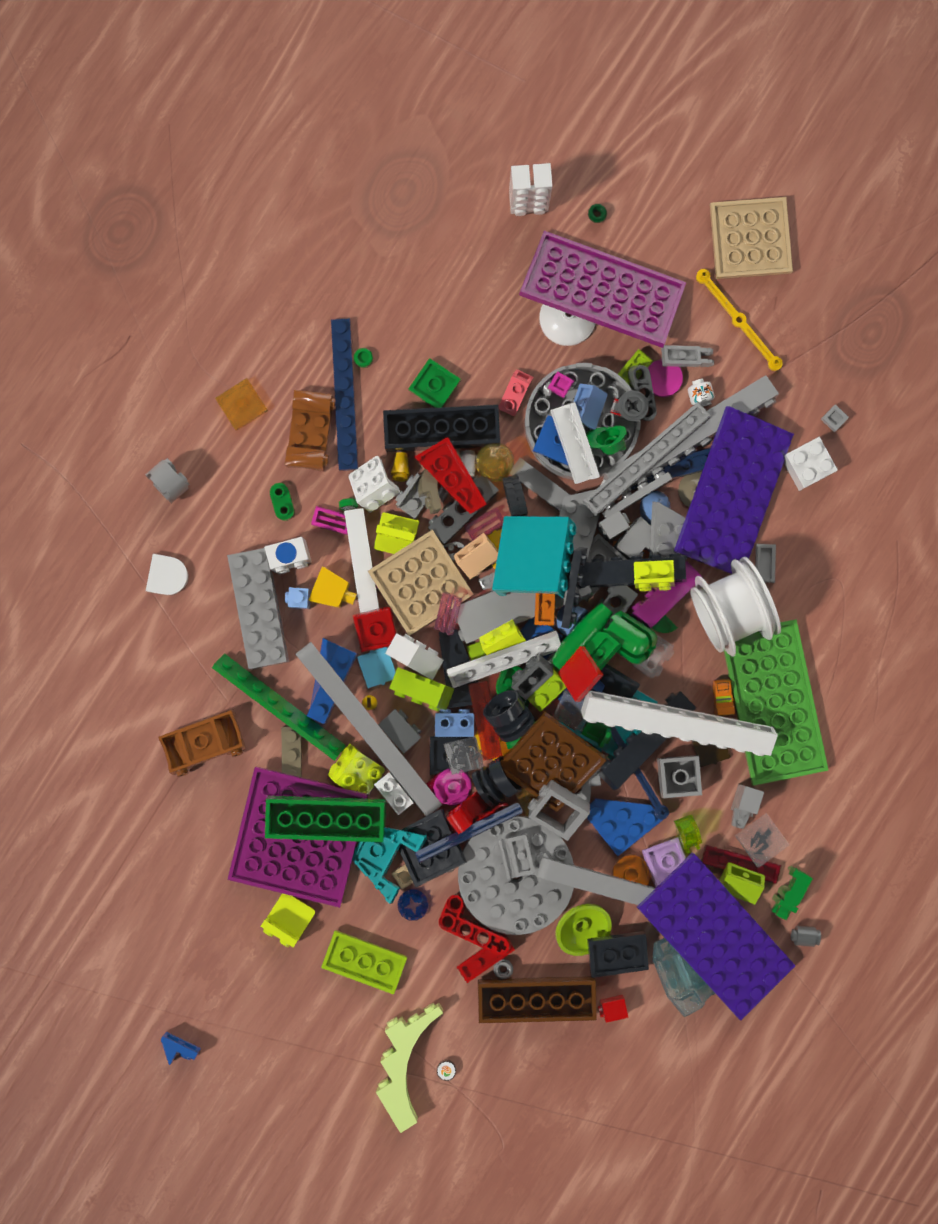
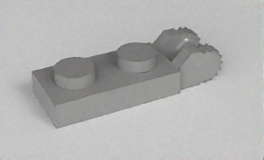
[661,345,714,367]

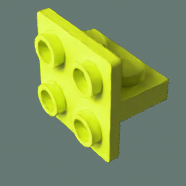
[374,512,419,554]
[634,560,675,592]

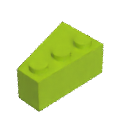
[389,667,454,712]

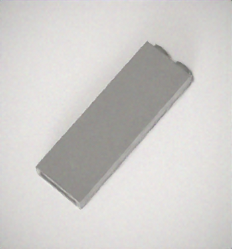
[451,591,567,644]

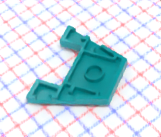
[352,827,427,904]

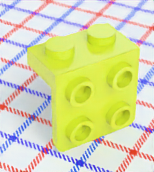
[479,619,526,655]
[328,744,385,794]
[260,893,315,948]

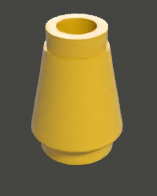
[391,452,410,482]

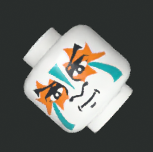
[688,379,715,406]

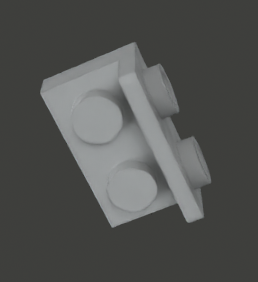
[395,473,427,519]

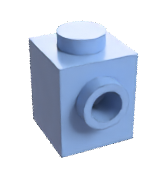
[285,587,311,609]

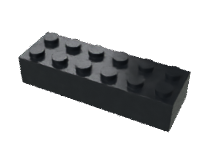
[383,405,500,452]

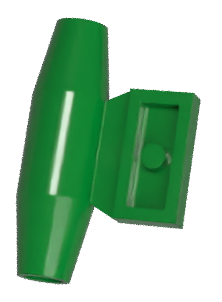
[550,603,622,671]

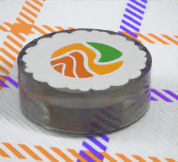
[437,1059,456,1081]

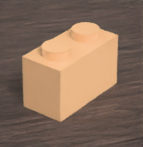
[453,533,498,579]

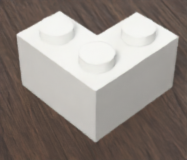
[385,633,444,680]

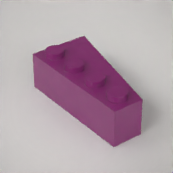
[630,561,703,629]

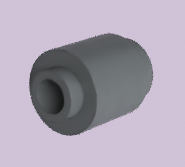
[791,926,821,947]

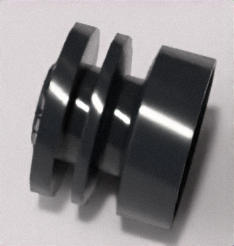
[483,690,535,742]
[472,756,522,808]

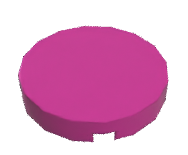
[648,359,683,398]
[433,768,472,806]

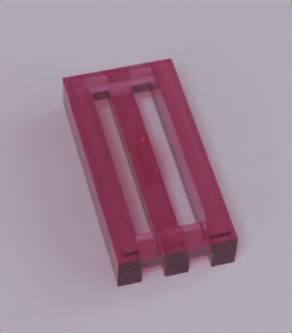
[464,507,504,541]
[434,592,462,635]

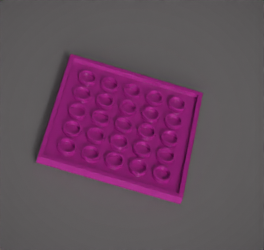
[227,766,368,908]

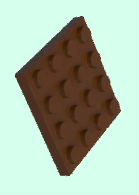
[501,712,606,812]

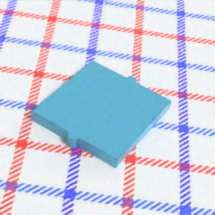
[357,647,396,688]

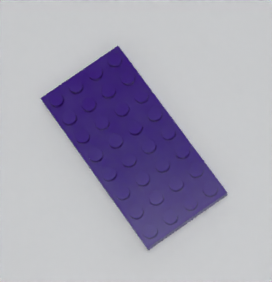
[673,406,794,574]
[637,853,795,1021]

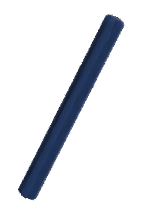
[415,803,523,863]

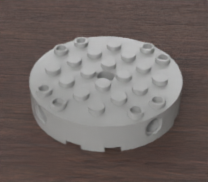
[524,363,641,480]
[458,815,574,935]

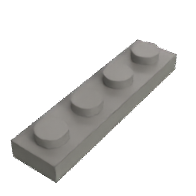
[602,471,673,519]

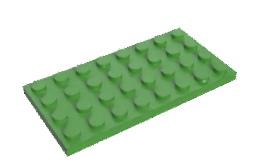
[724,619,828,786]

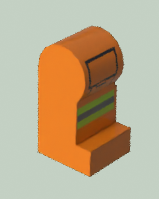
[713,679,735,716]

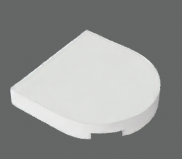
[146,554,188,595]

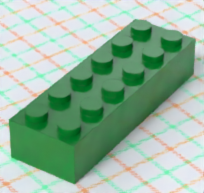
[265,796,386,842]

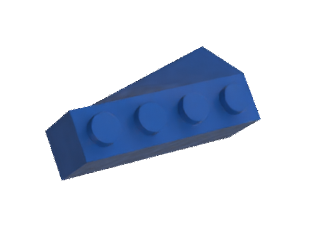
[307,638,358,724]

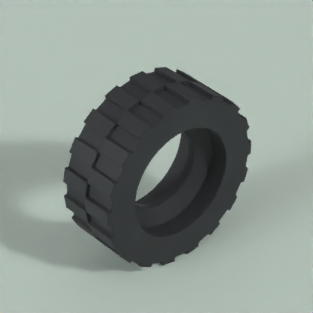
[502,474,528,516]

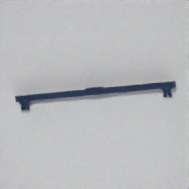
[611,727,669,820]

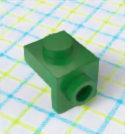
[581,722,612,748]

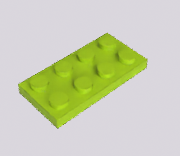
[321,930,408,995]

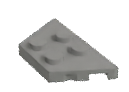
[559,489,600,561]
[649,502,687,559]

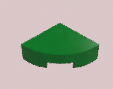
[651,615,678,633]

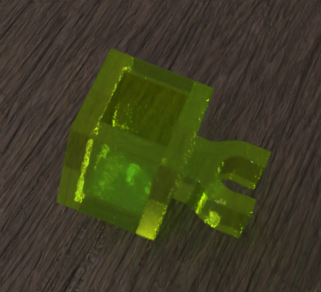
[674,815,702,854]

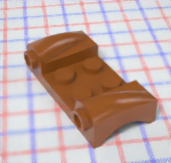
[285,390,336,472]
[158,710,246,777]

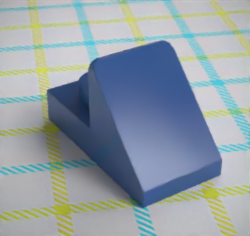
[161,1032,201,1065]

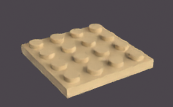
[710,197,793,279]
[368,530,474,636]

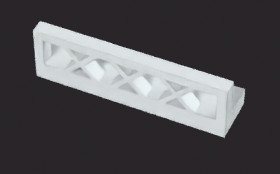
[550,402,600,484]

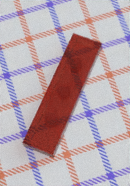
[468,681,502,761]

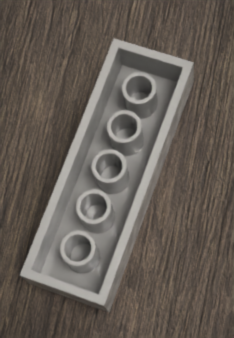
[227,548,289,669]

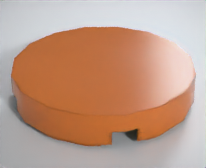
[612,855,651,886]

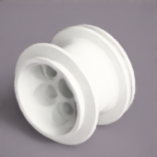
[690,557,781,656]

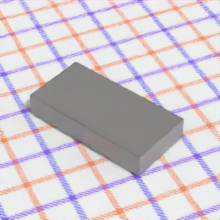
[755,544,776,583]

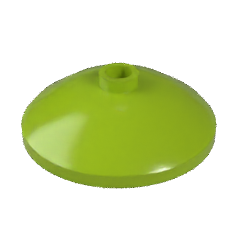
[555,904,612,956]

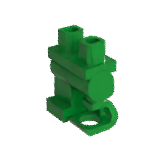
[771,866,813,921]

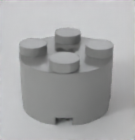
[145,458,190,504]

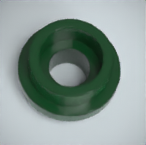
[588,204,607,223]

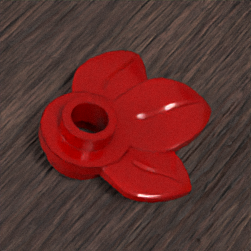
[475,803,508,822]

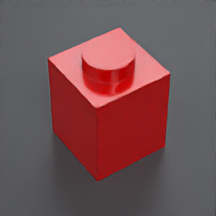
[598,995,629,1023]

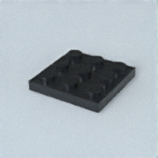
[399,809,467,887]

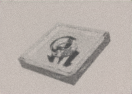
[735,813,789,868]

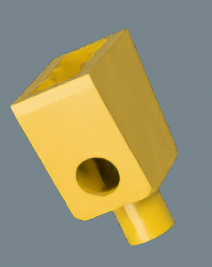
[308,567,357,608]

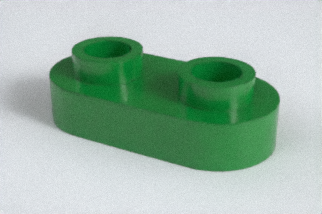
[270,483,295,521]

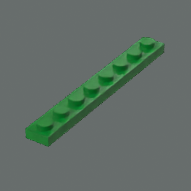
[212,653,346,761]

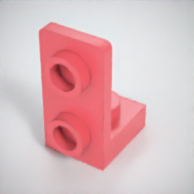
[498,369,534,416]

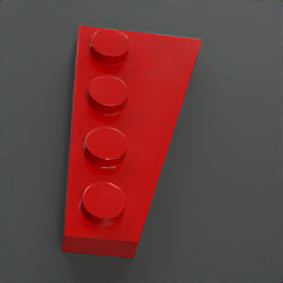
[414,437,487,514]

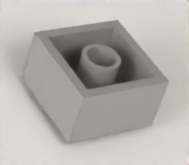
[657,755,702,798]

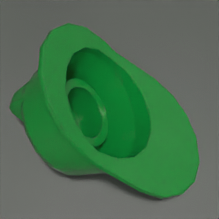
[586,426,627,455]

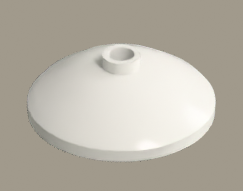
[539,304,595,346]

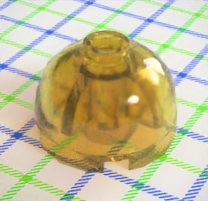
[475,443,514,482]

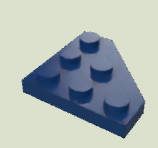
[587,798,662,856]

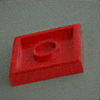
[353,606,396,653]
[558,646,603,702]

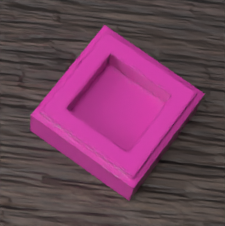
[547,371,574,398]

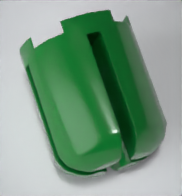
[602,611,657,664]

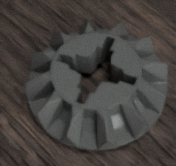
[618,390,648,421]

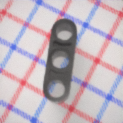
[628,365,657,421]

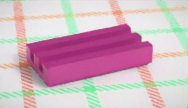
[311,506,348,535]

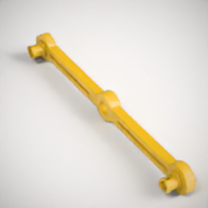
[696,269,783,371]

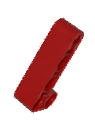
[446,791,489,834]
[439,895,512,955]

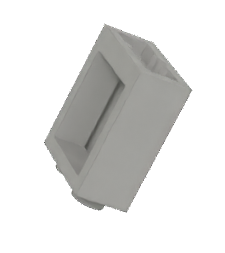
[528,780,590,841]

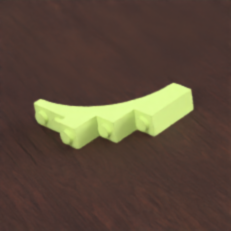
[376,1003,443,1133]

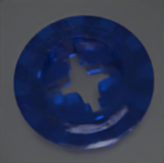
[398,889,428,921]

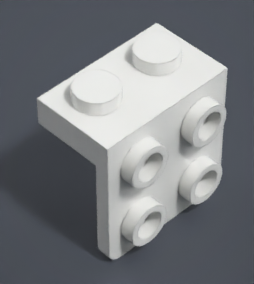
[349,456,400,513]

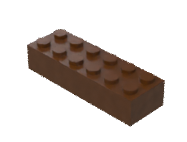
[478,976,597,1023]

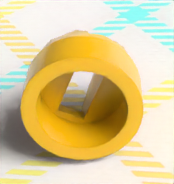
[362,695,377,710]

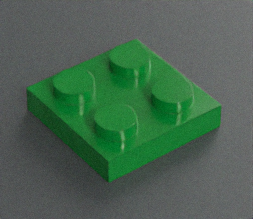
[408,358,461,408]

